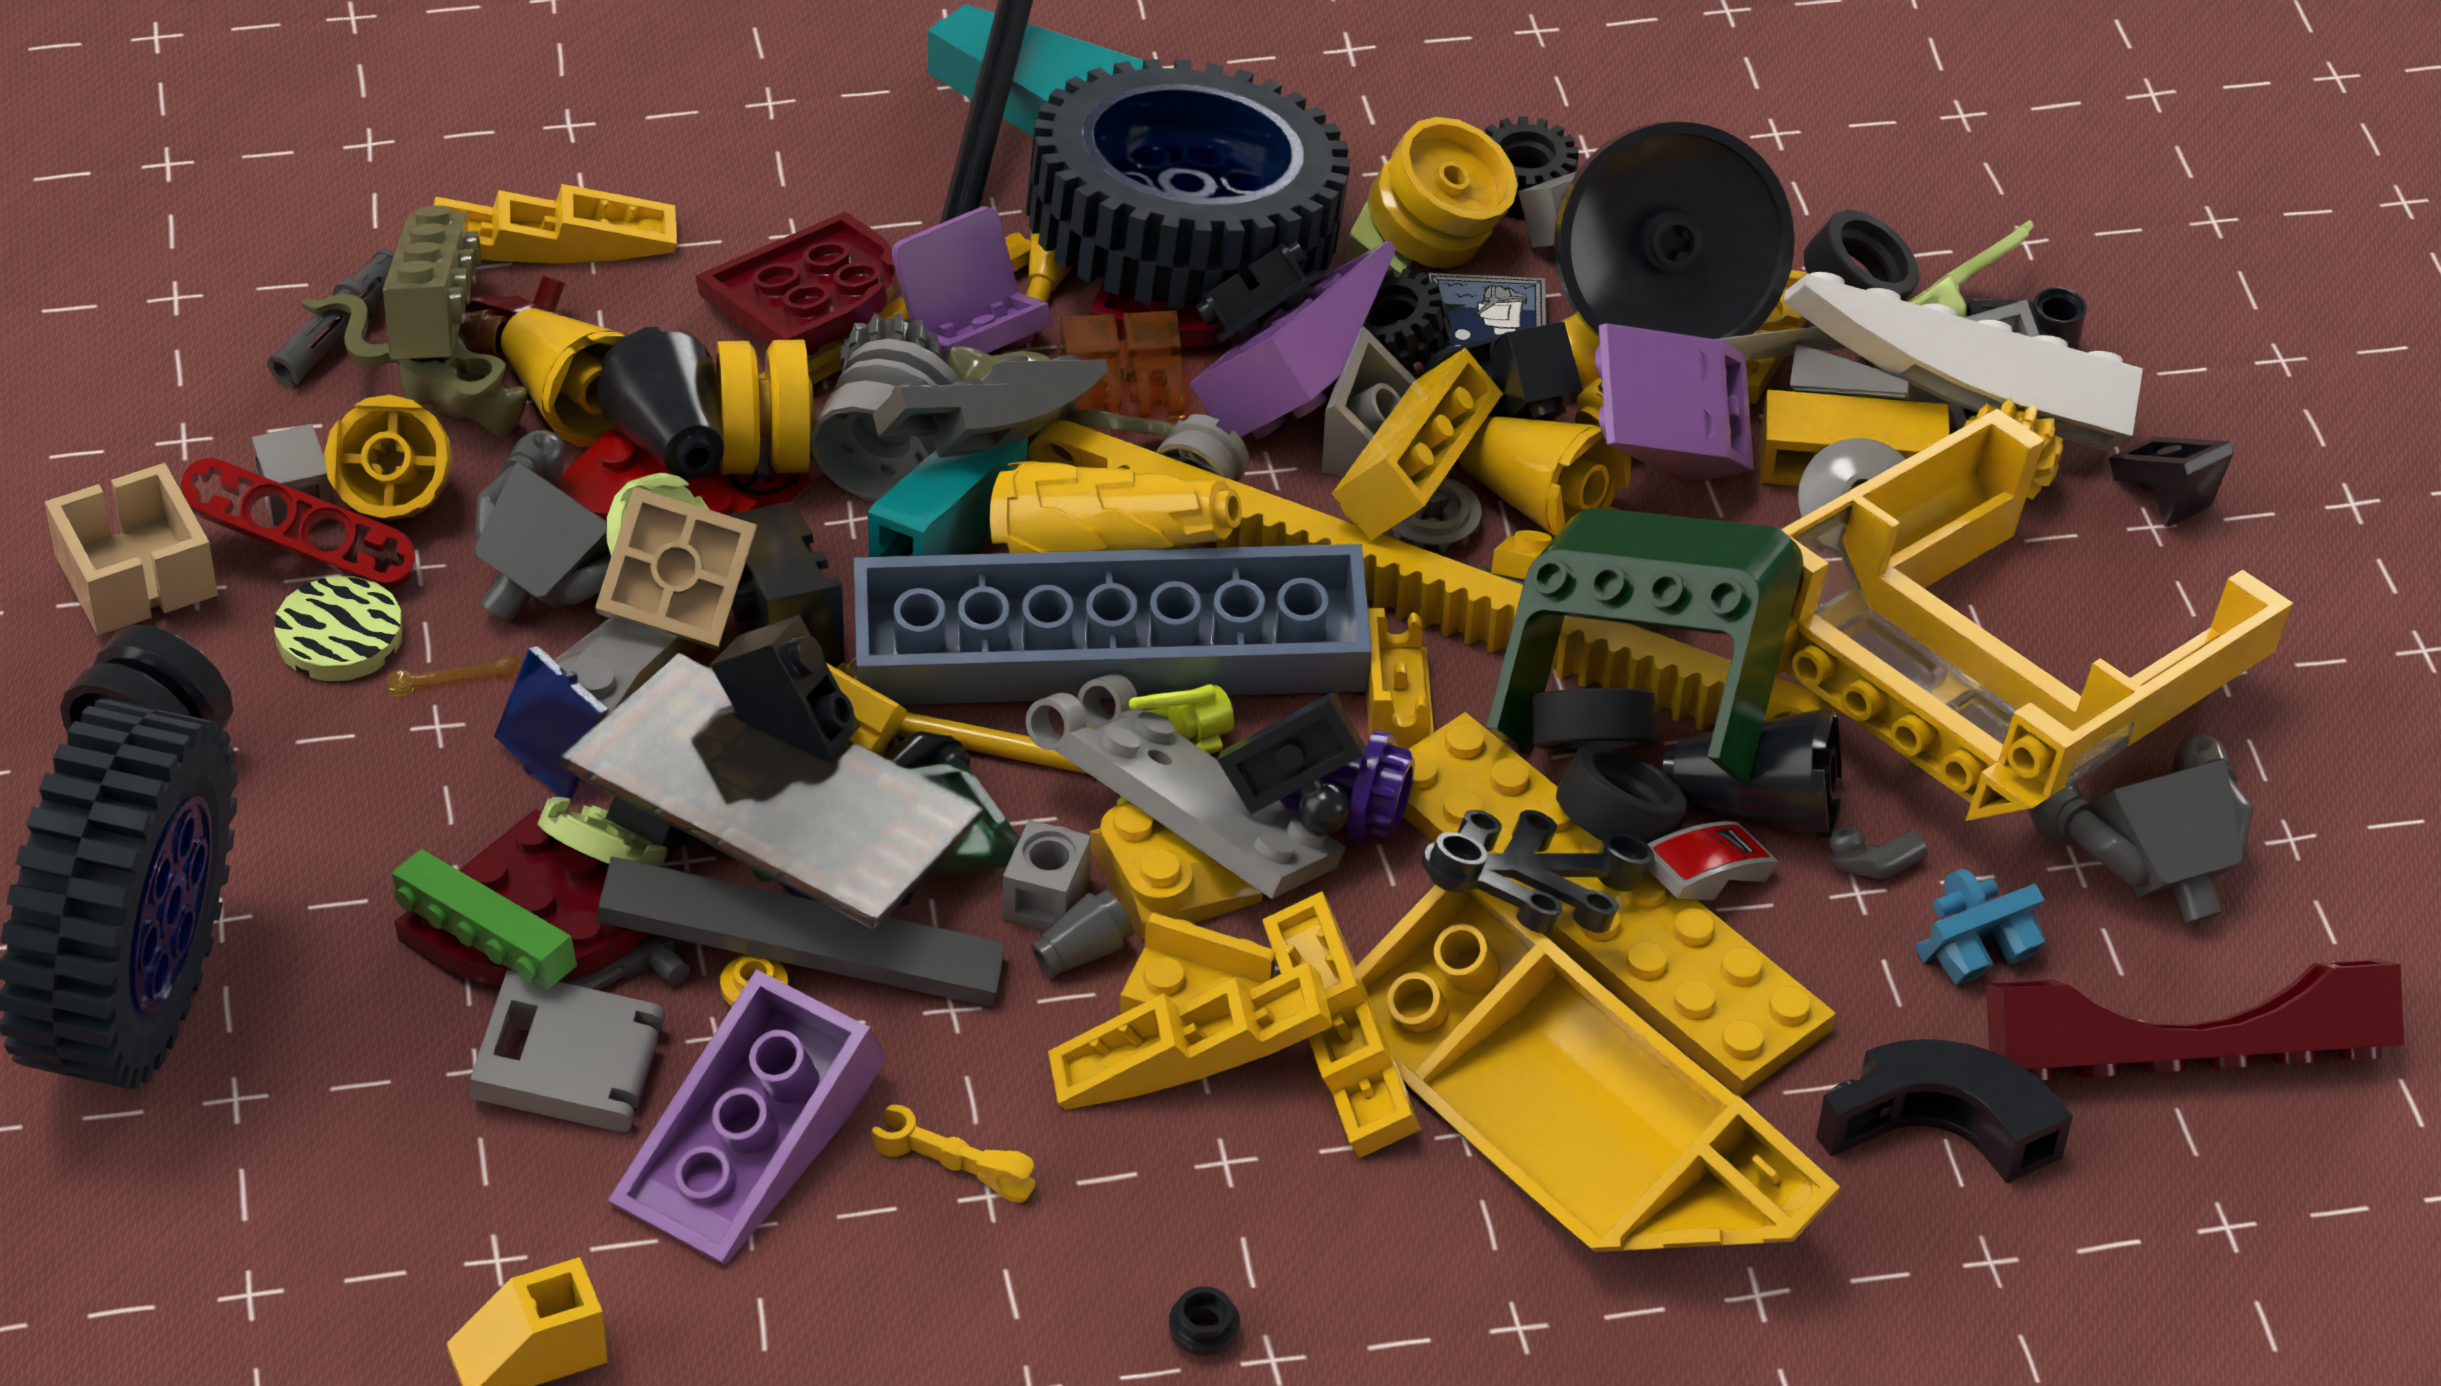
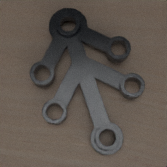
[1421,810,1654,933]

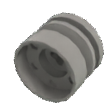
[810,338,959,502]

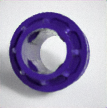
[1280,730,1415,844]

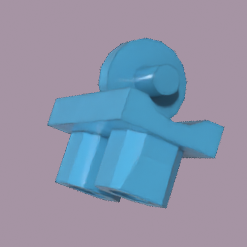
[1915,869,2046,986]

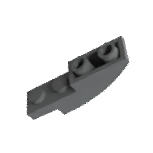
[872,355,1109,458]

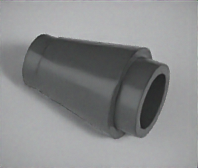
[1030,890,1134,978]

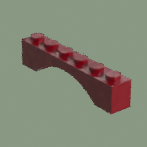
[1986,959,2404,1080]

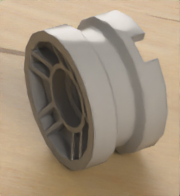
[1156,414,1249,482]

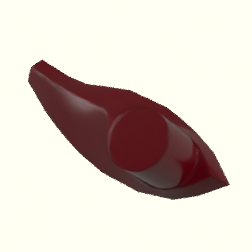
[466,275,566,319]

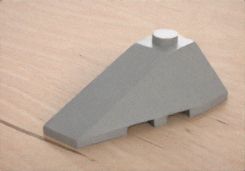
[498,618,697,768]

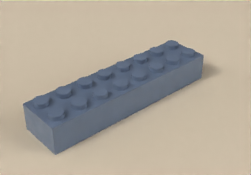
[854,544,1372,705]

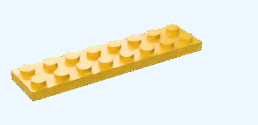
[1404,712,1836,1097]

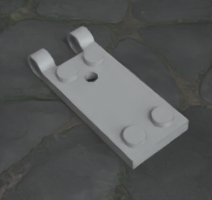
[1026,673,1346,899]

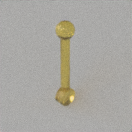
[387,653,521,697]

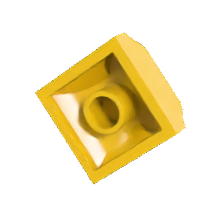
[1090,802,1263,940]

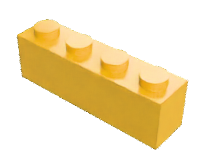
[1332,348,1503,541]

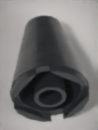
[595,326,724,479]
[1663,709,1842,839]

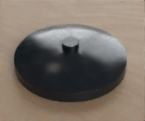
[1554,121,1795,339]

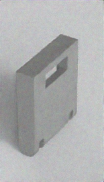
[469,970,666,1132]

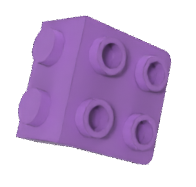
[892,206,1053,362]

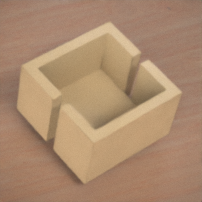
[45,463,218,636]

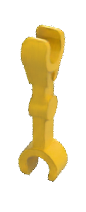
[871,1104,1036,1203]

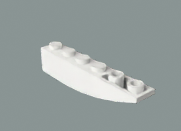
[1784,272,2143,451]

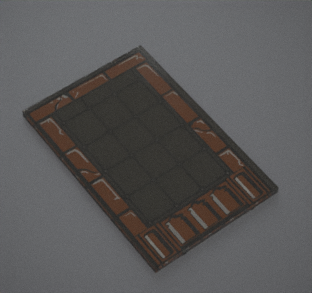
[559,653,983,930]

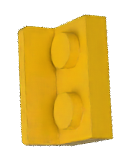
[1120,913,1276,1013]

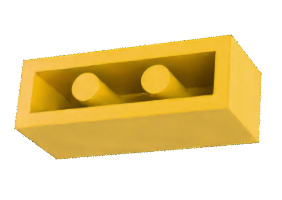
[1760,390,1949,490]

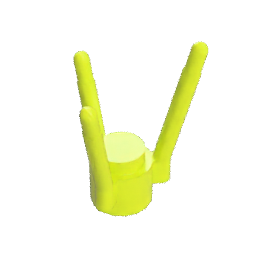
[1087,684,1234,805]

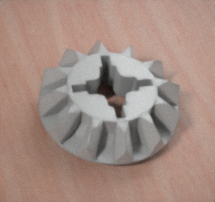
[1390,477,1482,554]

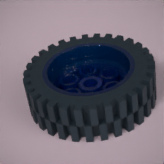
[1025,59,1350,310]
[0,698,237,1089]

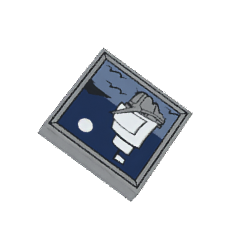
[1428,273,1546,356]

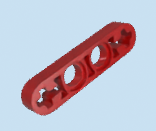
[180,458,416,589]

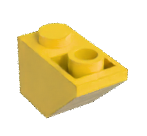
[447,1257,608,1386]

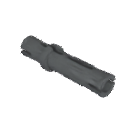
[267,249,394,387]

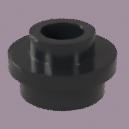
[1169,1286,1240,1356]

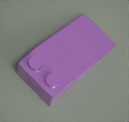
[1189,240,1396,440]
[608,969,888,1266]

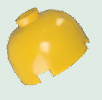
[324,394,453,521]

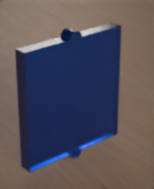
[494,646,609,799]

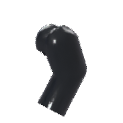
[872,731,971,782]

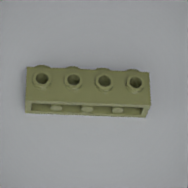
[383,206,481,360]

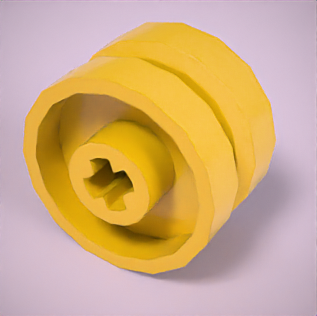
[1367,117,1518,269]
[716,340,814,475]

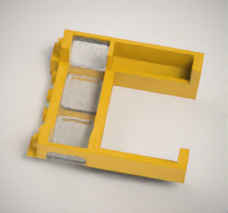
[1775,409,2293,821]

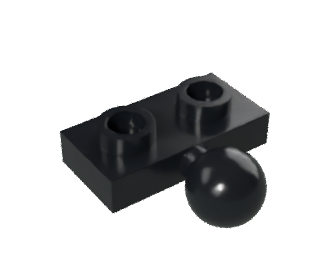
[1217,692,1366,835]

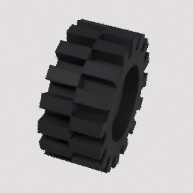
[1485,116,1579,219]
[1362,269,1451,374]

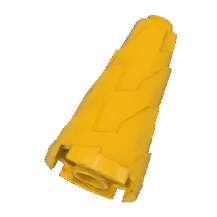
[990,461,1242,553]

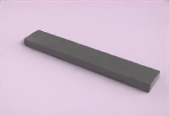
[596,856,1005,1007]

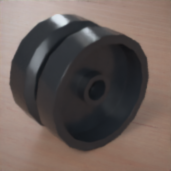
[60,625,234,731]

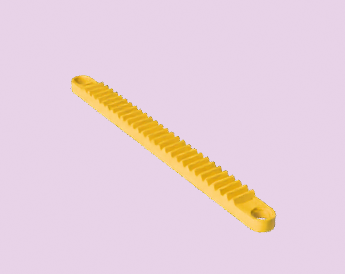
[1028,419,1837,730]

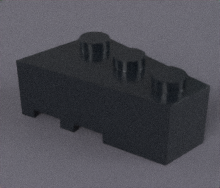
[728,501,845,672]

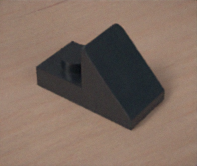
[2108,436,2234,527]

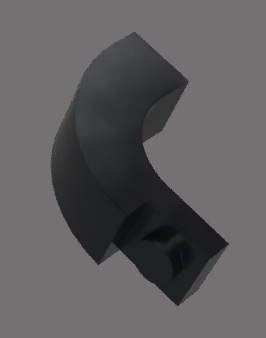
[1816,1039,2073,1184]

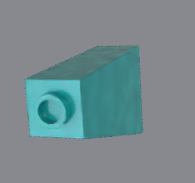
[927,4,1143,137]
[868,437,1028,557]

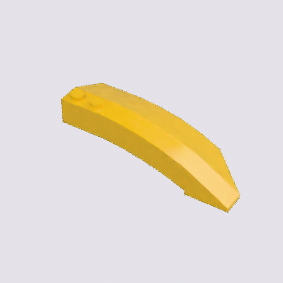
[1356,884,1842,1252]

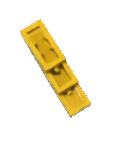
[433,184,677,264]
[1262,891,1421,1159]
[1048,961,1333,1110]

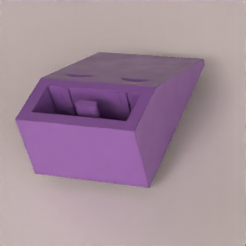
[1595,323,1754,484]

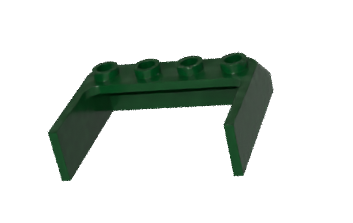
[1486,508,1803,783]

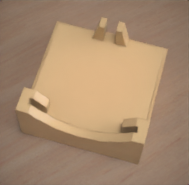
[595,486,757,651]

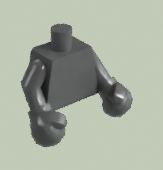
[474,430,611,624]
[2028,734,2254,925]

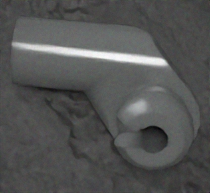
[1829,826,1928,880]

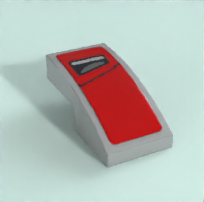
[1648,821,1779,900]

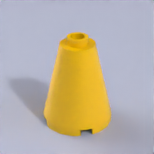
[501,308,627,447]
[1459,416,1631,537]

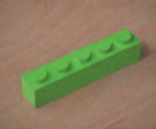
[391,849,577,991]

